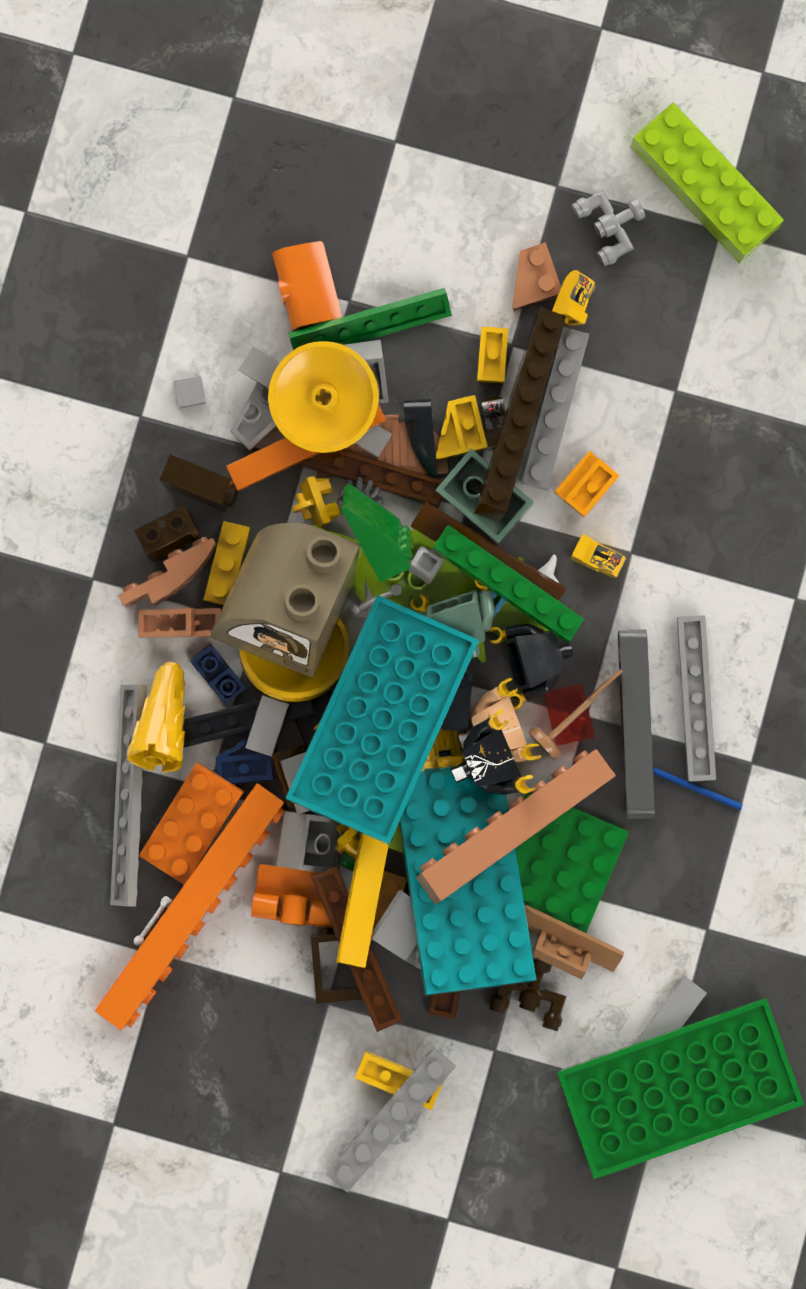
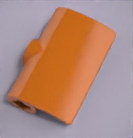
[272,241,342,332]
[251,864,332,928]

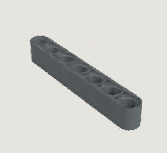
[618,629,655,820]

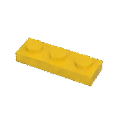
[203,521,251,605]
[355,1050,443,1110]

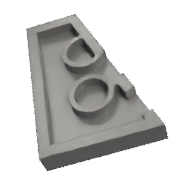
[231,355,278,451]

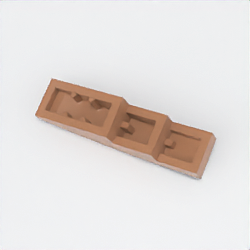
[138,608,222,638]

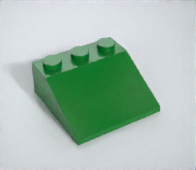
[342,484,414,583]

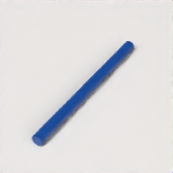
[653,767,743,810]

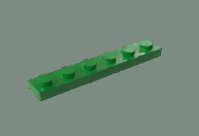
[288,288,452,350]
[432,525,584,643]

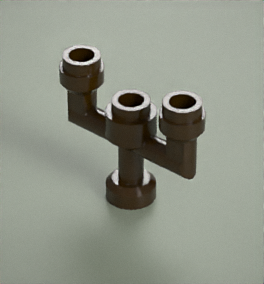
[489,959,567,1032]

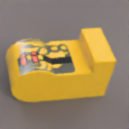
[552,270,595,326]
[570,534,626,578]

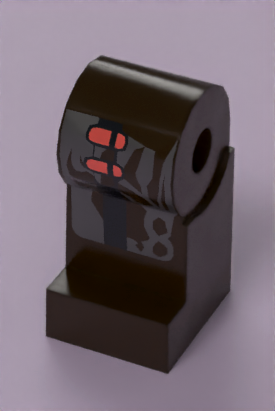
[480,397,505,451]

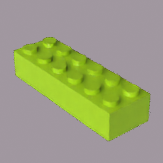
[630,102,784,264]

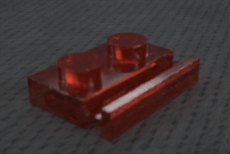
[544,684,595,746]

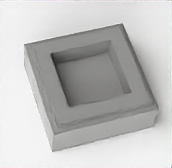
[174,376,206,409]
[408,545,444,584]

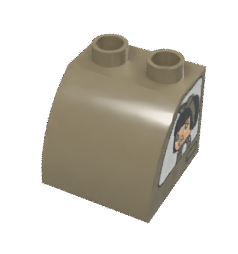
[211,523,360,678]

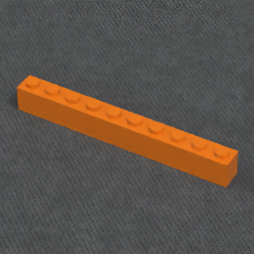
[95,783,286,1031]

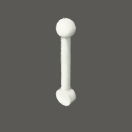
[349,585,402,616]
[134,896,172,946]

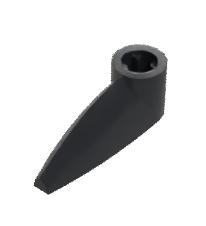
[404,398,437,477]

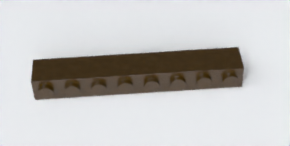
[474,307,566,522]

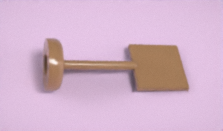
[528,669,623,760]

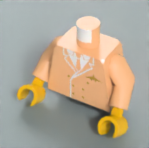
[457,678,541,763]

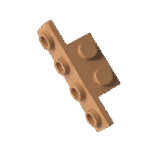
[524,905,624,980]

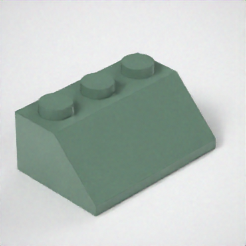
[435,449,534,544]

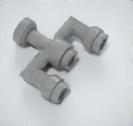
[571,190,645,267]

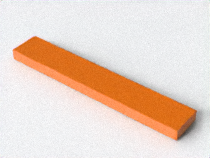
[226,406,386,492]

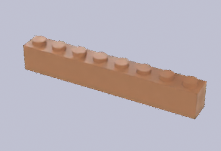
[416,749,616,905]

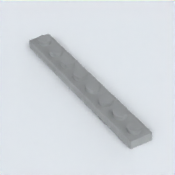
[110,684,147,906]

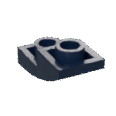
[189,643,246,705]

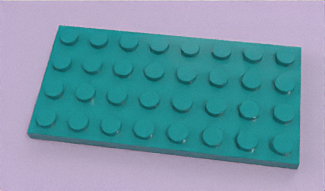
[286,595,479,845]
[399,767,536,996]

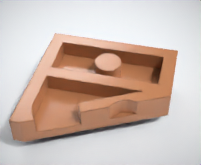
[512,242,561,311]

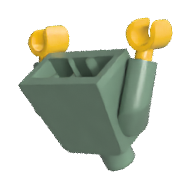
[410,580,495,659]

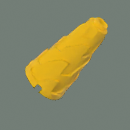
[126,662,185,772]

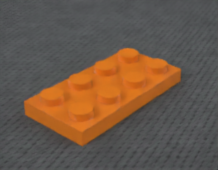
[139,762,244,885]

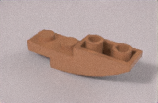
[118,537,217,608]

